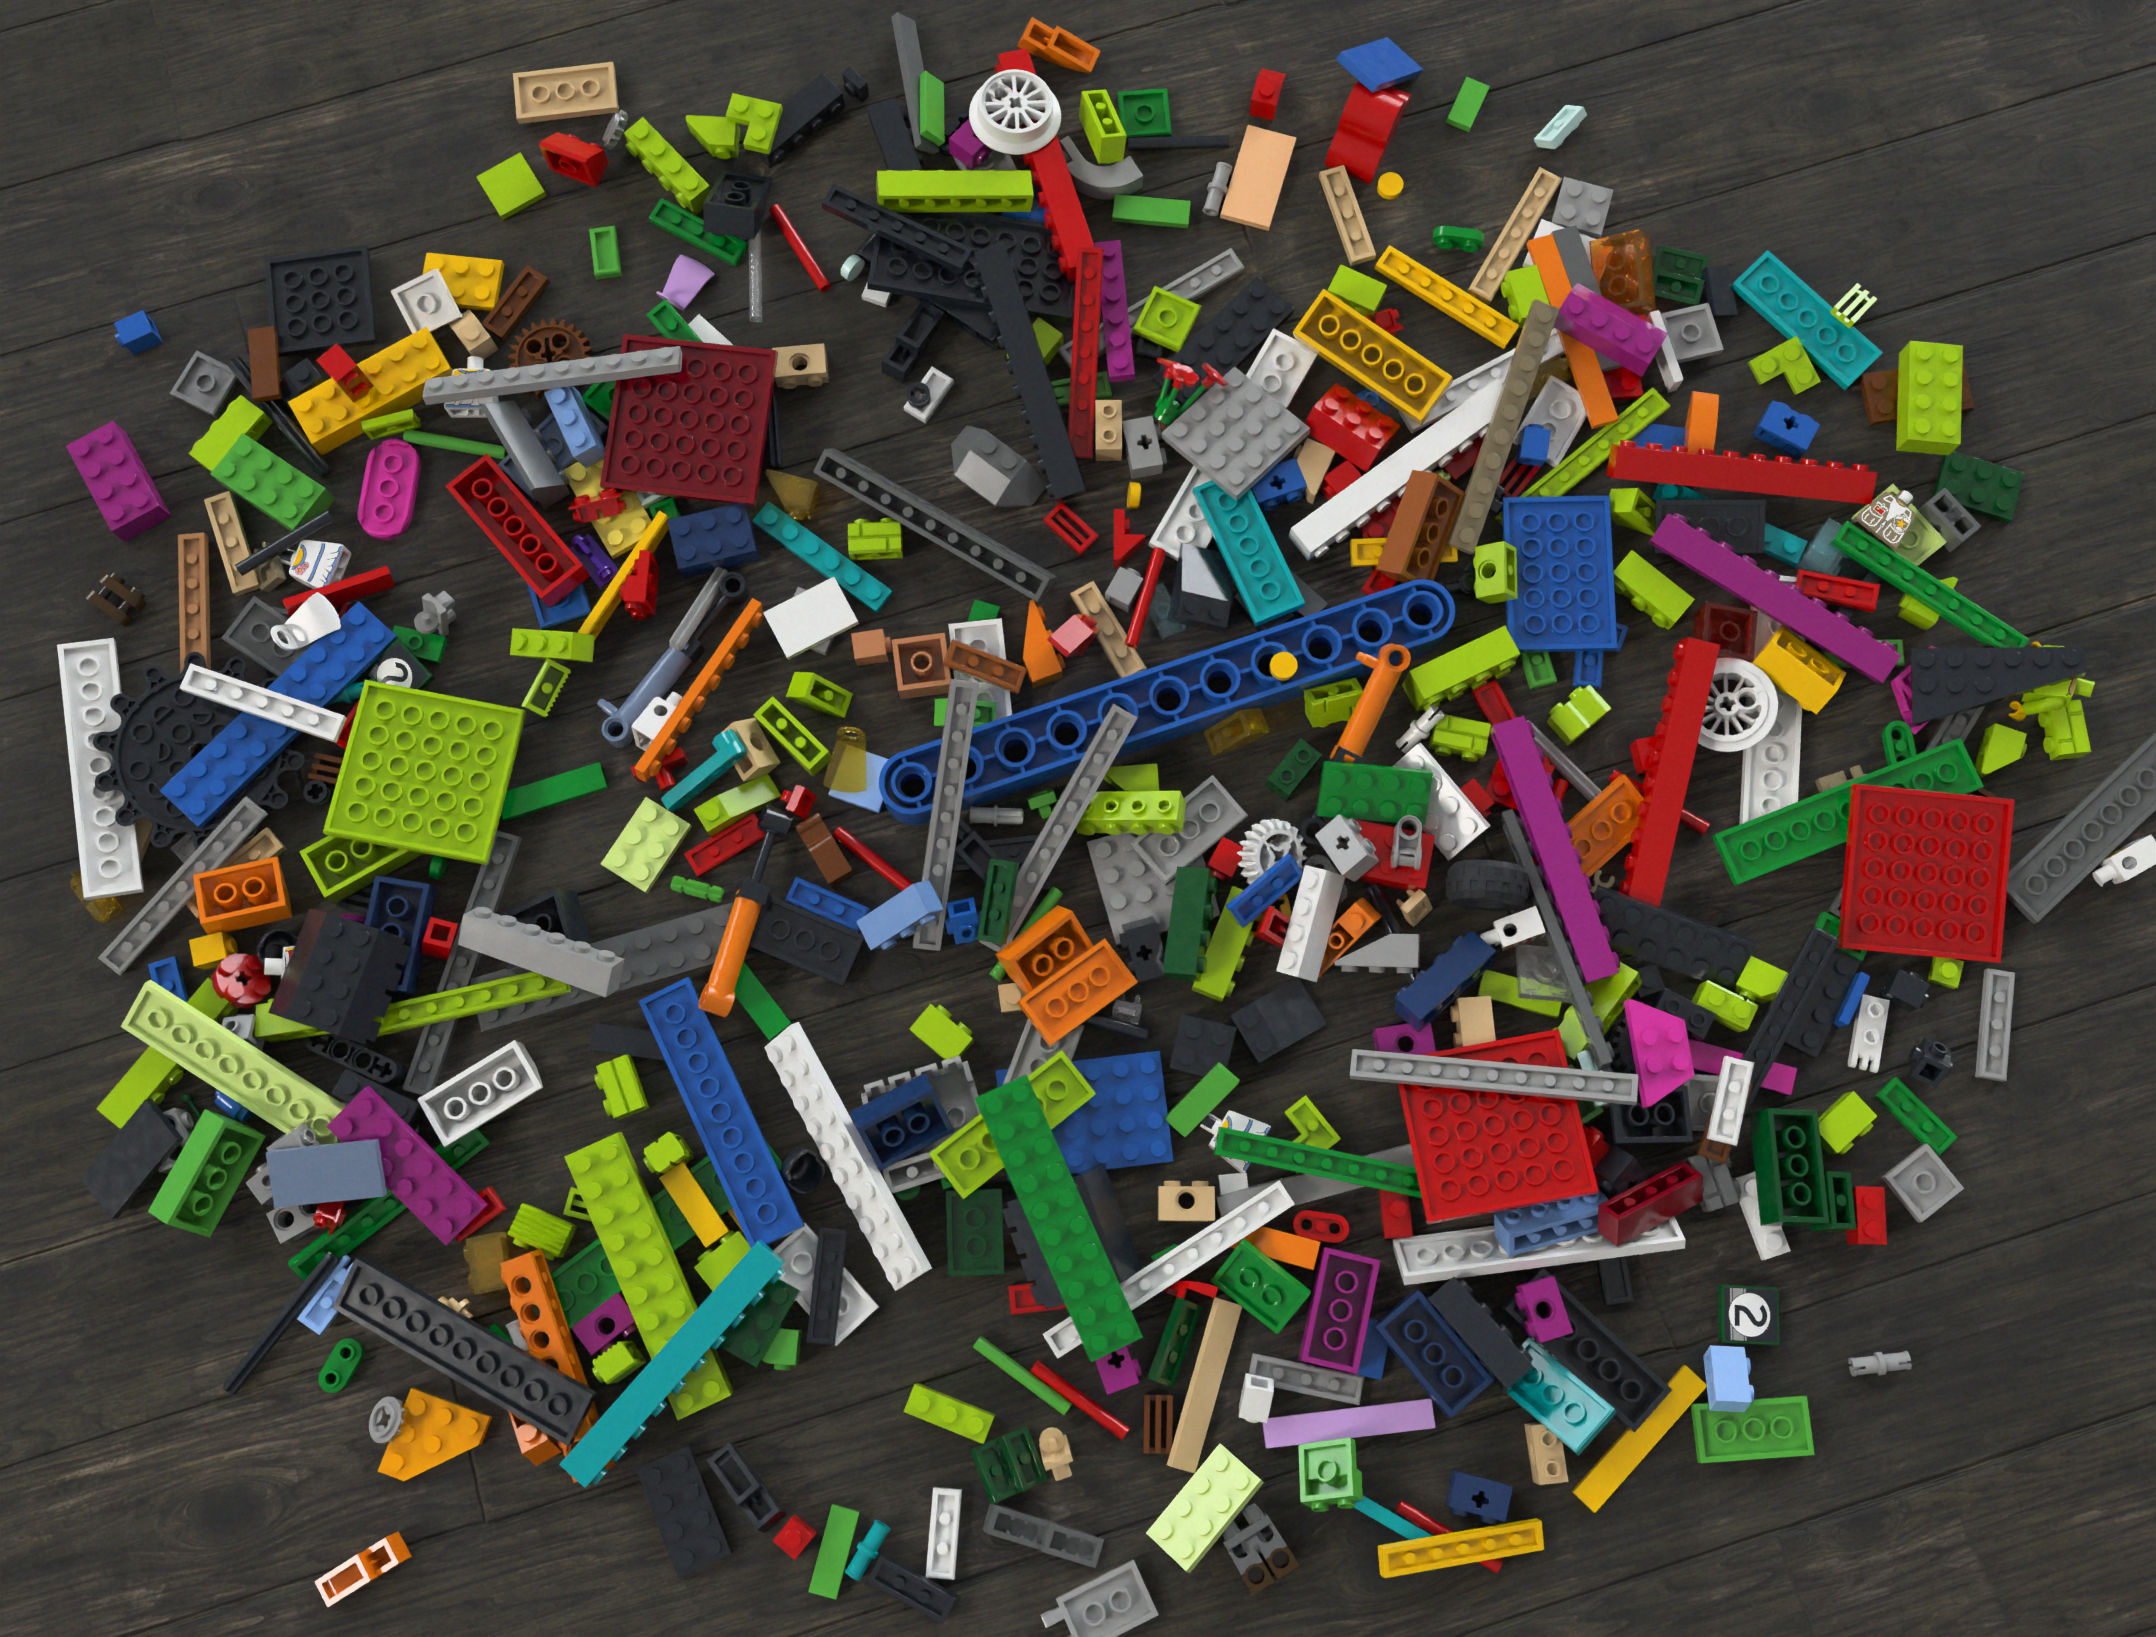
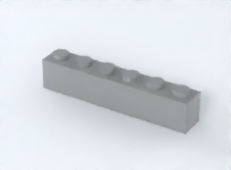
[458,907,625,997]

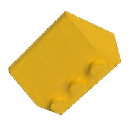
[1752,624,1846,714]

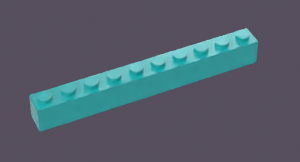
[559,1239,785,1488]

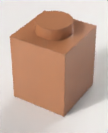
[851,629,892,666]

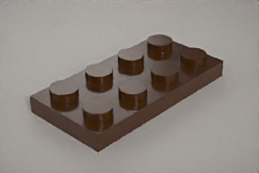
[1859,361,1975,426]

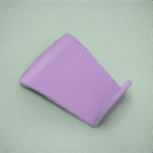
[656,255,715,311]

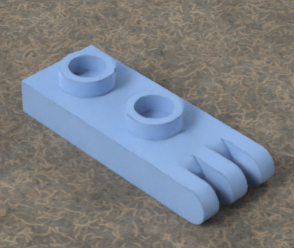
[297,1255,353,1335]

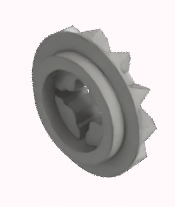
[603,110,628,150]
[369,1397,406,1444]

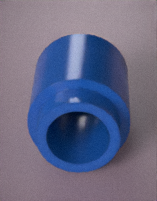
[215,1090,255,1122]

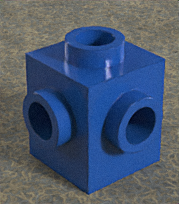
[945,897,982,944]

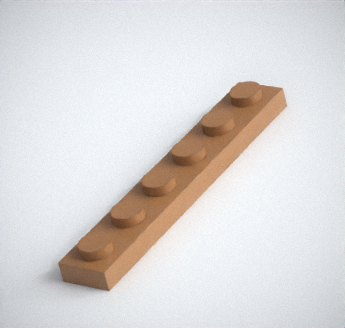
[178,532,211,673]

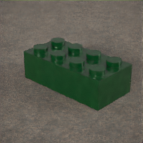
[1750,1108,1829,1227]

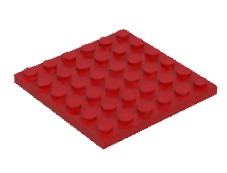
[1837,784,2015,963]
[1398,1029,1599,1224]

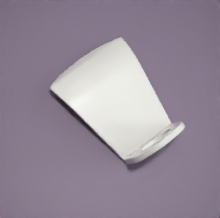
[270,592,341,651]

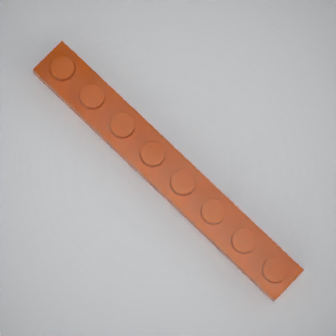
[634,598,764,782]

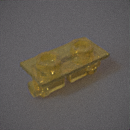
[1527,356,1572,401]
[69,871,123,924]

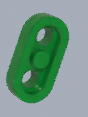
[1432,226,1485,253]
[1882,720,1917,766]
[318,1338,365,1393]

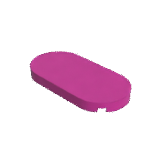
[358,439,421,540]

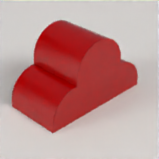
[1324,80,1411,185]

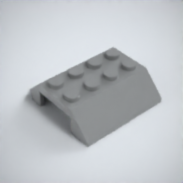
[861,1055,980,1194]

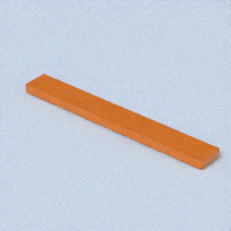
[1526,234,1619,429]

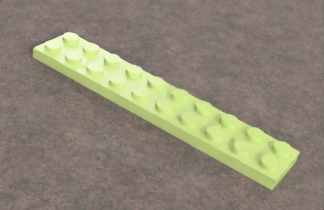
[121,980,346,1145]

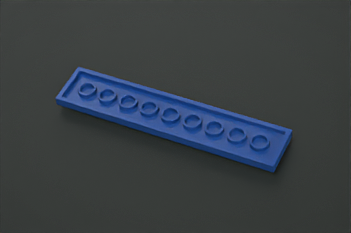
[160,601,398,829]
[638,977,805,1248]

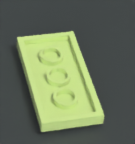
[1146,1443,1264,1574]

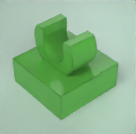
[1026,788,1057,819]

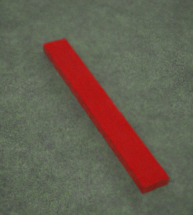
[1068,247,1104,459]

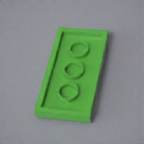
[1691,1396,1815,1463]

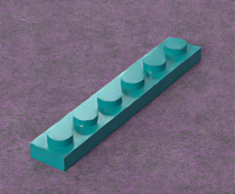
[1651,483,1807,567]
[752,501,893,614]

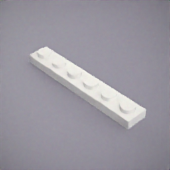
[180,663,347,743]

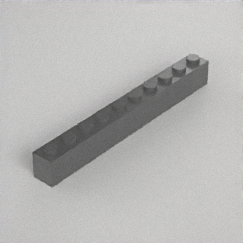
[813,448,1057,602]

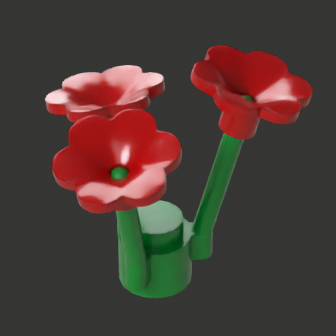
[1154,358,1228,425]

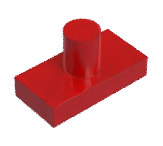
[630,747,689,791]
[1379,1190,1413,1239]

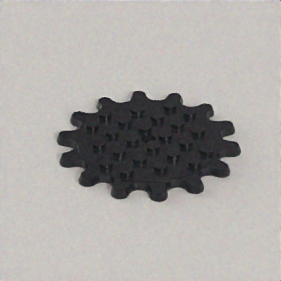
[93,652,305,850]

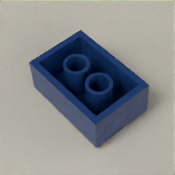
[667,504,760,579]
[850,1073,955,1171]

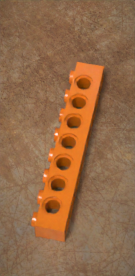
[500,1248,615,1483]

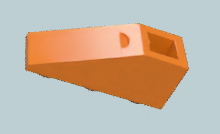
[1023,600,1065,689]
[1318,897,1382,977]
[508,1411,562,1466]

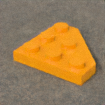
[378,1388,492,1481]

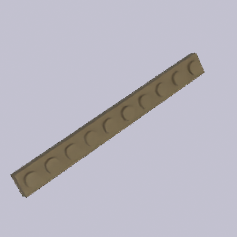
[1447,299,1559,555]

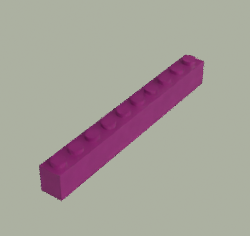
[1648,513,1902,684]
[1490,716,1620,986]

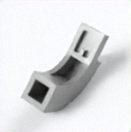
[1060,136,1143,200]

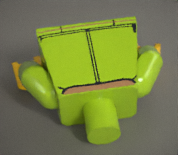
[2008,642,2095,721]

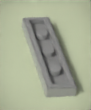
[1975,968,2015,1082]
[1249,1353,1364,1405]

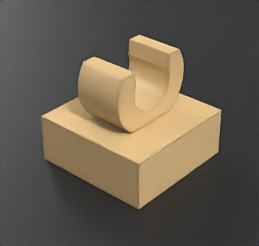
[1396,889,1433,927]

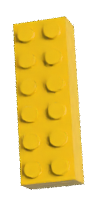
[1293,289,1453,426]
[288,327,453,455]

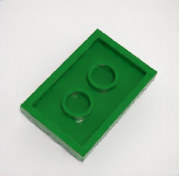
[1210,1238,1311,1334]

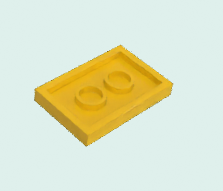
[423,253,504,311]

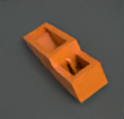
[1017,17,1100,74]
[1684,391,1719,452]
[1230,1226,1321,1270]
[315,1531,412,1607]

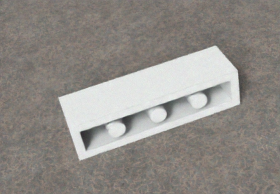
[1276,865,1345,982]

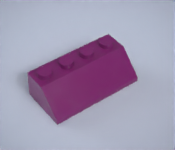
[1553,283,1668,377]

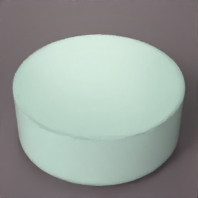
[841,255,864,281]

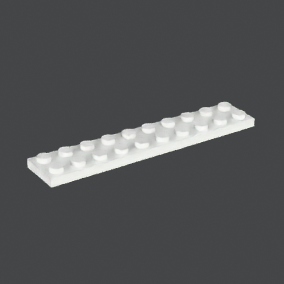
[1149,328,1318,561]
[1740,575,1805,824]
[57,638,144,901]
[764,1022,932,1291]
[1392,1217,1685,1285]

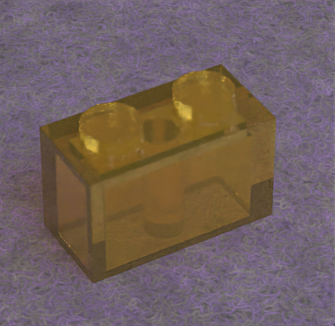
[463,1232,510,1295]

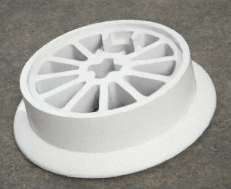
[969,69,1061,155]
[1698,658,1778,752]

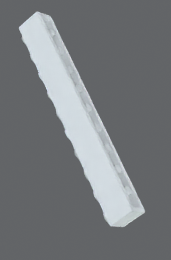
[1289,379,1503,561]

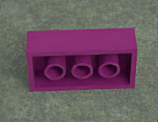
[66,421,171,542]
[1298,1247,1381,1374]

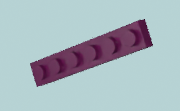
[1095,240,1135,382]

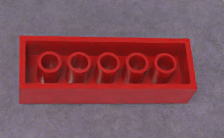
[446,454,590,609]

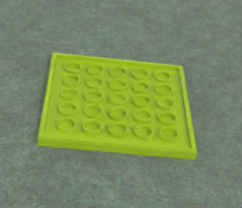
[323,680,527,865]

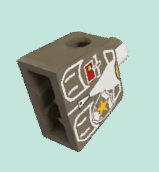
[1850,490,1916,551]

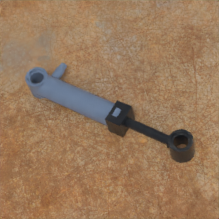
[597,572,749,748]

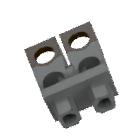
[1222,1502,1300,1596]

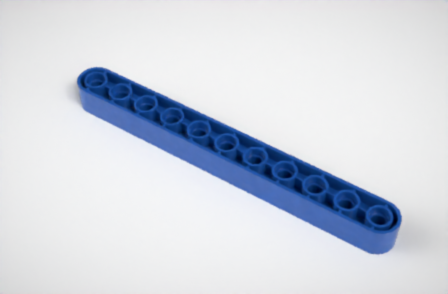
[879,579,1455,825]

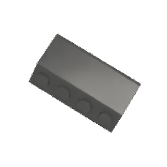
[480,400,571,509]

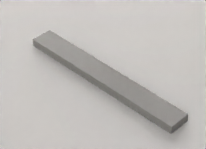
[1058,248,1245,371]
[98,796,268,975]
[1216,1143,1415,1218]

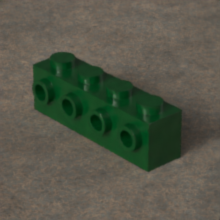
[1163,866,1217,982]

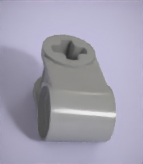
[1391,815,1422,870]

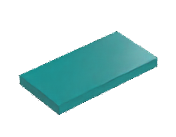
[1508,1338,1617,1456]

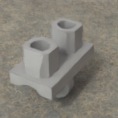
[414,590,456,637]

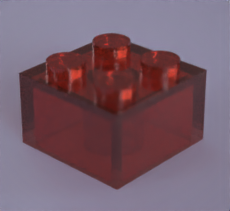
[1693,602,1758,663]

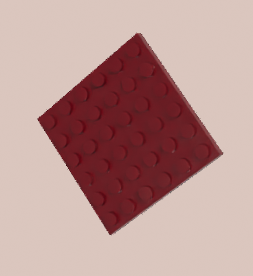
[600,334,778,506]

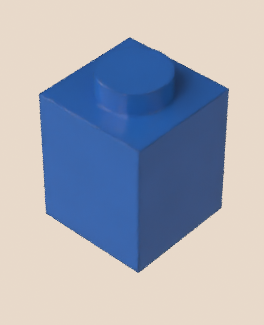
[114,310,162,355]
[1515,424,1551,467]

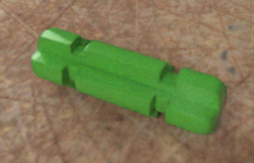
[671,876,724,903]

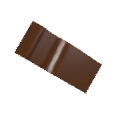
[795,813,854,888]

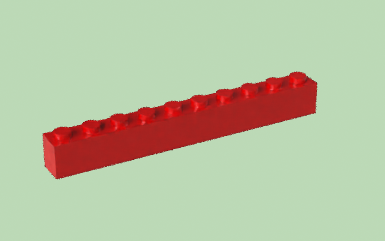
[995,48,1095,282]
[1606,440,1877,504]
[1618,637,1720,907]

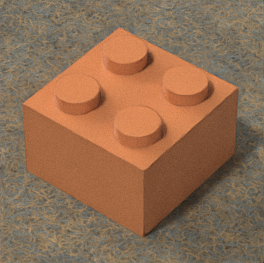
[892,633,952,699]

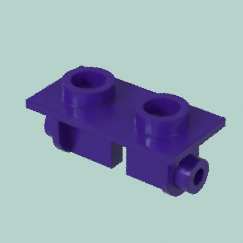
[569,534,619,589]

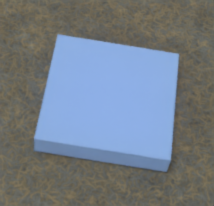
[828,745,889,813]

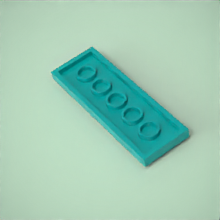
[1732,250,1883,390]
[1193,480,1305,627]

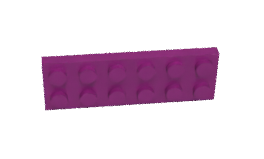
[326,1086,488,1245]

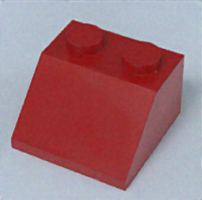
[539,132,609,188]

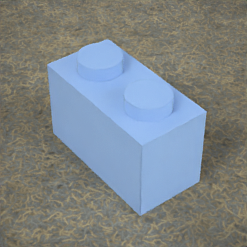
[1703,1345,1754,1412]

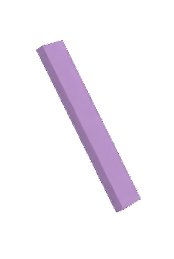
[1262,1398,1436,1448]

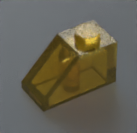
[766,469,820,520]
[1204,708,1270,756]

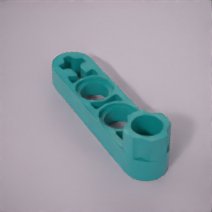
[661,729,747,812]
[1354,1496,1436,1571]

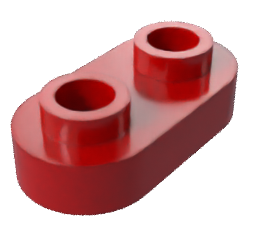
[1292,1210,1349,1243]

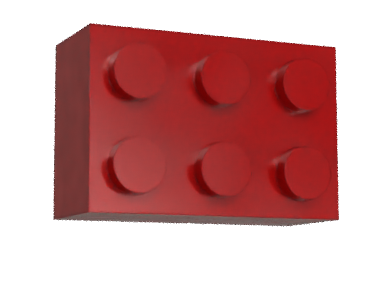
[1305,383,1401,472]
[1345,819,1435,892]

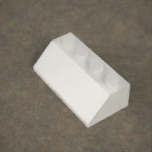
[417,1040,543,1147]

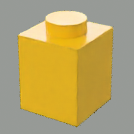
[189,932,238,970]

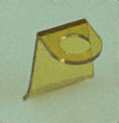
[823,727,866,793]

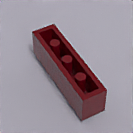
[1598,1161,1703,1247]

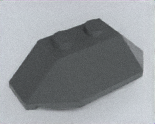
[951,425,1047,507]

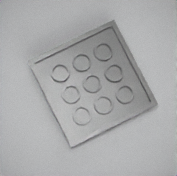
[1161,367,1310,501]
[1087,833,1221,946]

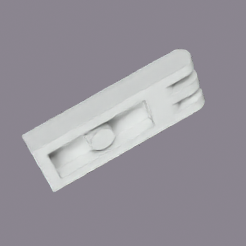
[1848,994,1890,1073]

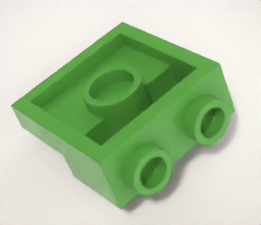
[1298,1437,1363,1512]

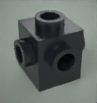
[1908,1038,1953,1088]

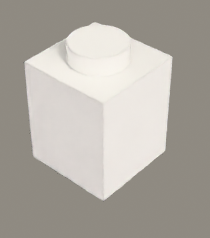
[1239,1373,1274,1423]

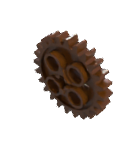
[508,318,594,400]

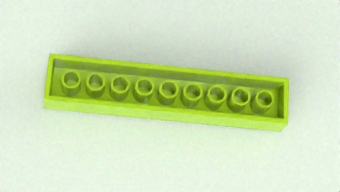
[564,1132,734,1420]

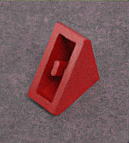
[1254,907,1290,948]

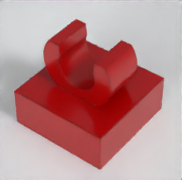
[780,785,816,820]

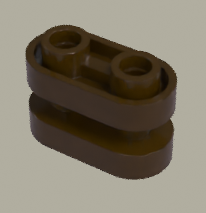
[83,571,147,628]

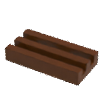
[308,753,343,785]
[1143,1394,1173,1454]

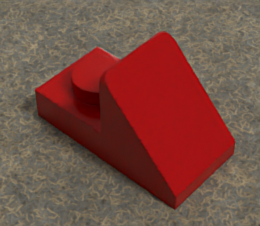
[1114,509,1146,568]

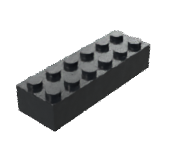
[1499,1268,1672,1432]

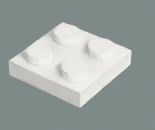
[391,269,463,334]

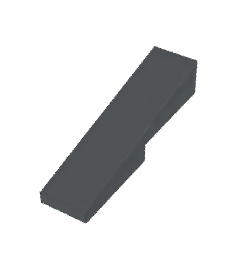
[982,1503,1104,1568]

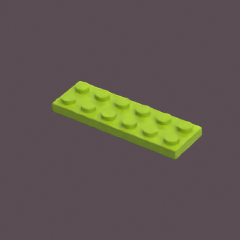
[929,1050,1096,1200]

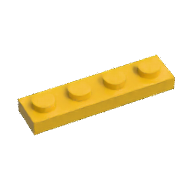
[1350,538,1458,567]

